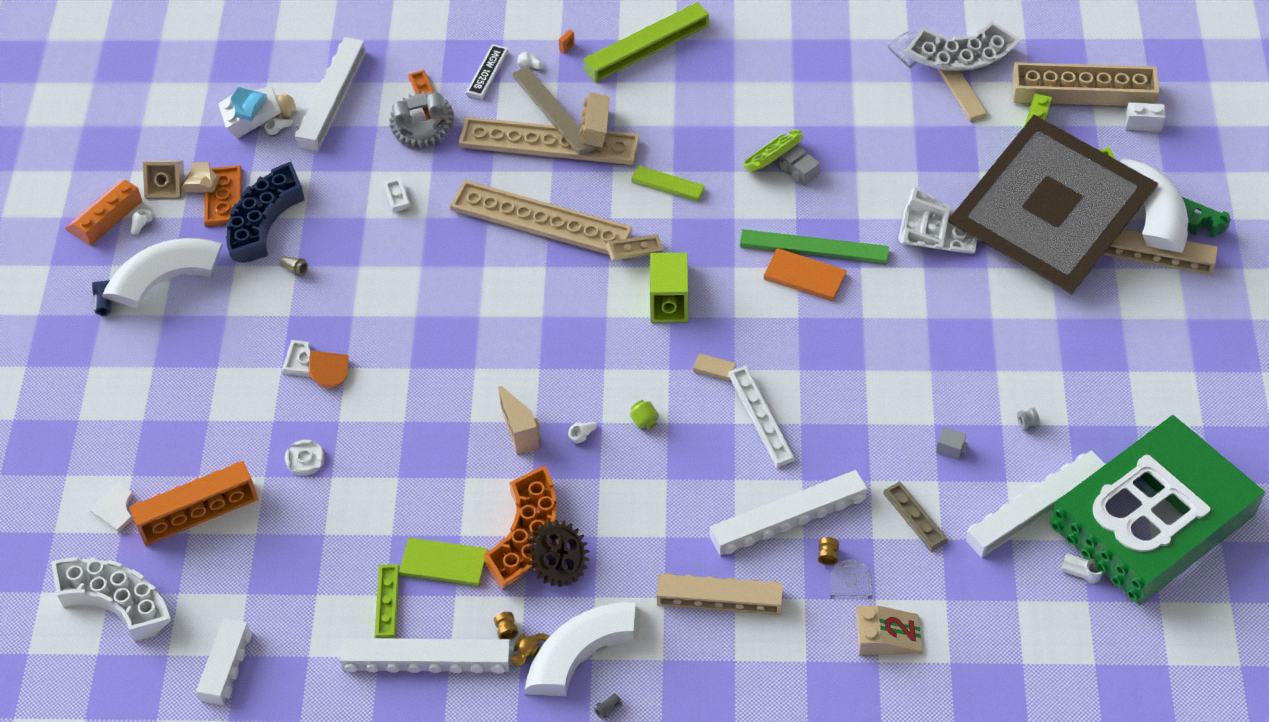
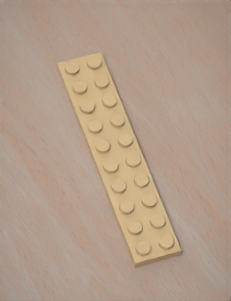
[459,117,639,165]
[450,180,632,255]

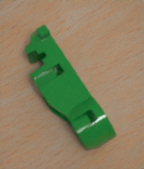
[1182,197,1231,237]

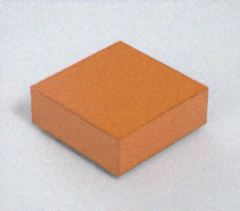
[559,29,575,54]

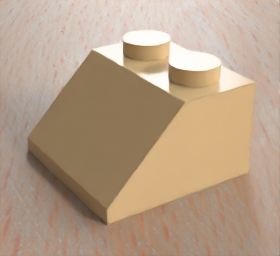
[143,160,184,198]

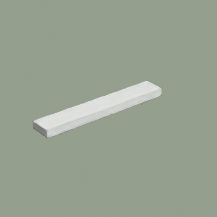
[728,366,795,468]

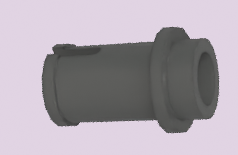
[594,693,622,719]

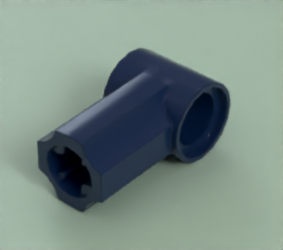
[92,280,112,316]

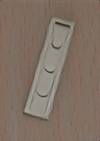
[883,481,948,552]

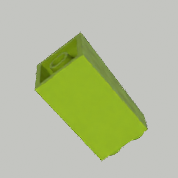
[650,252,688,323]

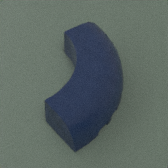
[226,162,305,263]

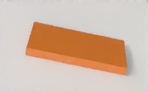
[204,165,242,227]
[763,248,847,301]

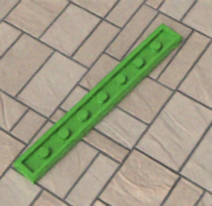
[740,229,889,264]

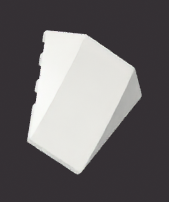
[898,186,977,254]

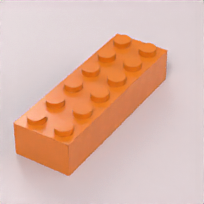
[129,460,259,546]

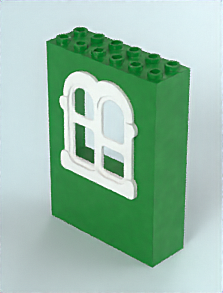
[1049,415,1265,606]

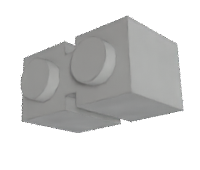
[779,145,820,186]

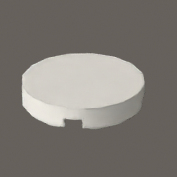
[285,440,325,476]

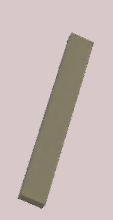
[513,67,595,155]

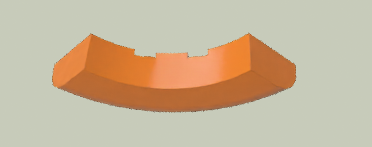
[484,465,557,589]

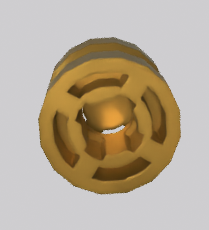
[818,537,839,565]
[494,612,519,640]

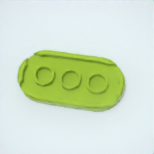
[743,129,804,172]

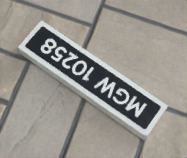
[466,44,508,100]

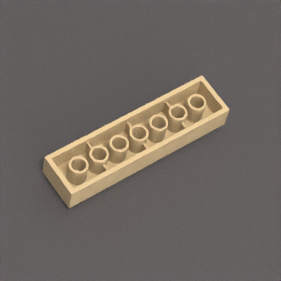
[1012,62,1159,106]

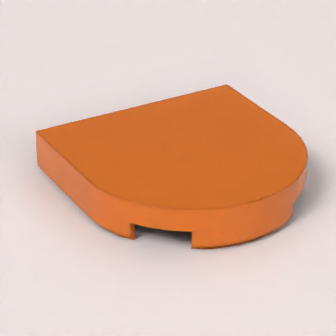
[309,350,349,389]

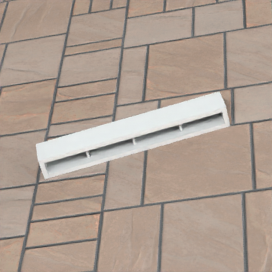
[295,37,366,152]
[966,450,1105,558]
[710,470,867,556]
[339,638,511,674]

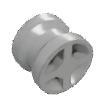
[1017,407,1040,430]

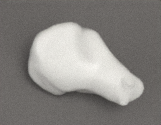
[517,52,544,69]
[264,117,293,135]
[130,209,153,236]
[568,422,597,444]

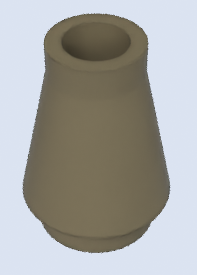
[280,256,308,276]

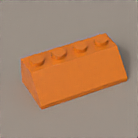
[65,179,142,246]

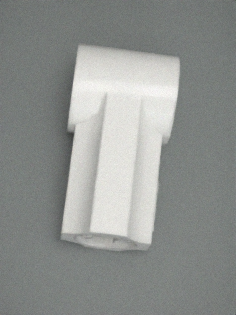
[1061,553,1103,584]

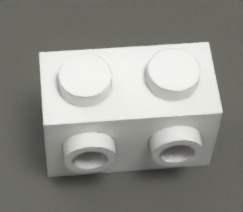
[1125,103,1165,132]

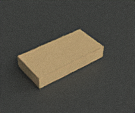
[693,353,736,382]

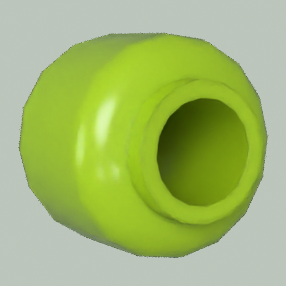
[630,400,659,430]

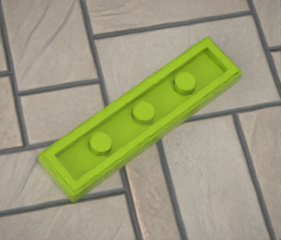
[631,165,705,202]
[374,564,400,639]

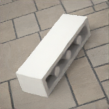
[196,618,252,706]

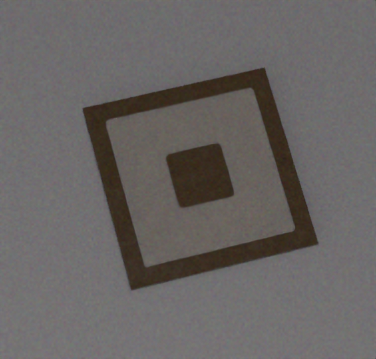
[948,115,1158,295]

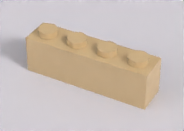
[579,92,610,148]

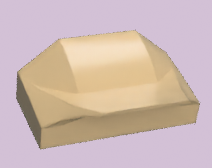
[180,162,219,193]

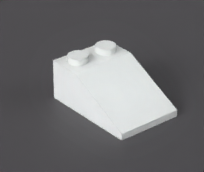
[218,86,281,139]

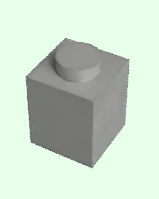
[936,427,968,460]

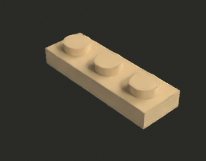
[606,234,663,261]

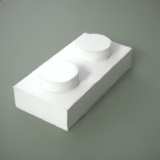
[383,177,410,212]

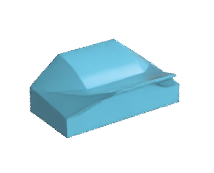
[230,87,267,122]

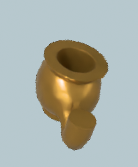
[510,633,550,666]

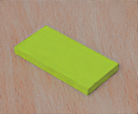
[399,537,488,587]

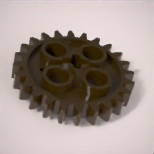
[526,520,590,587]

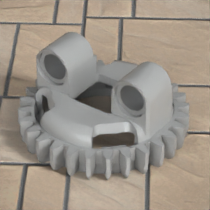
[389,91,454,149]

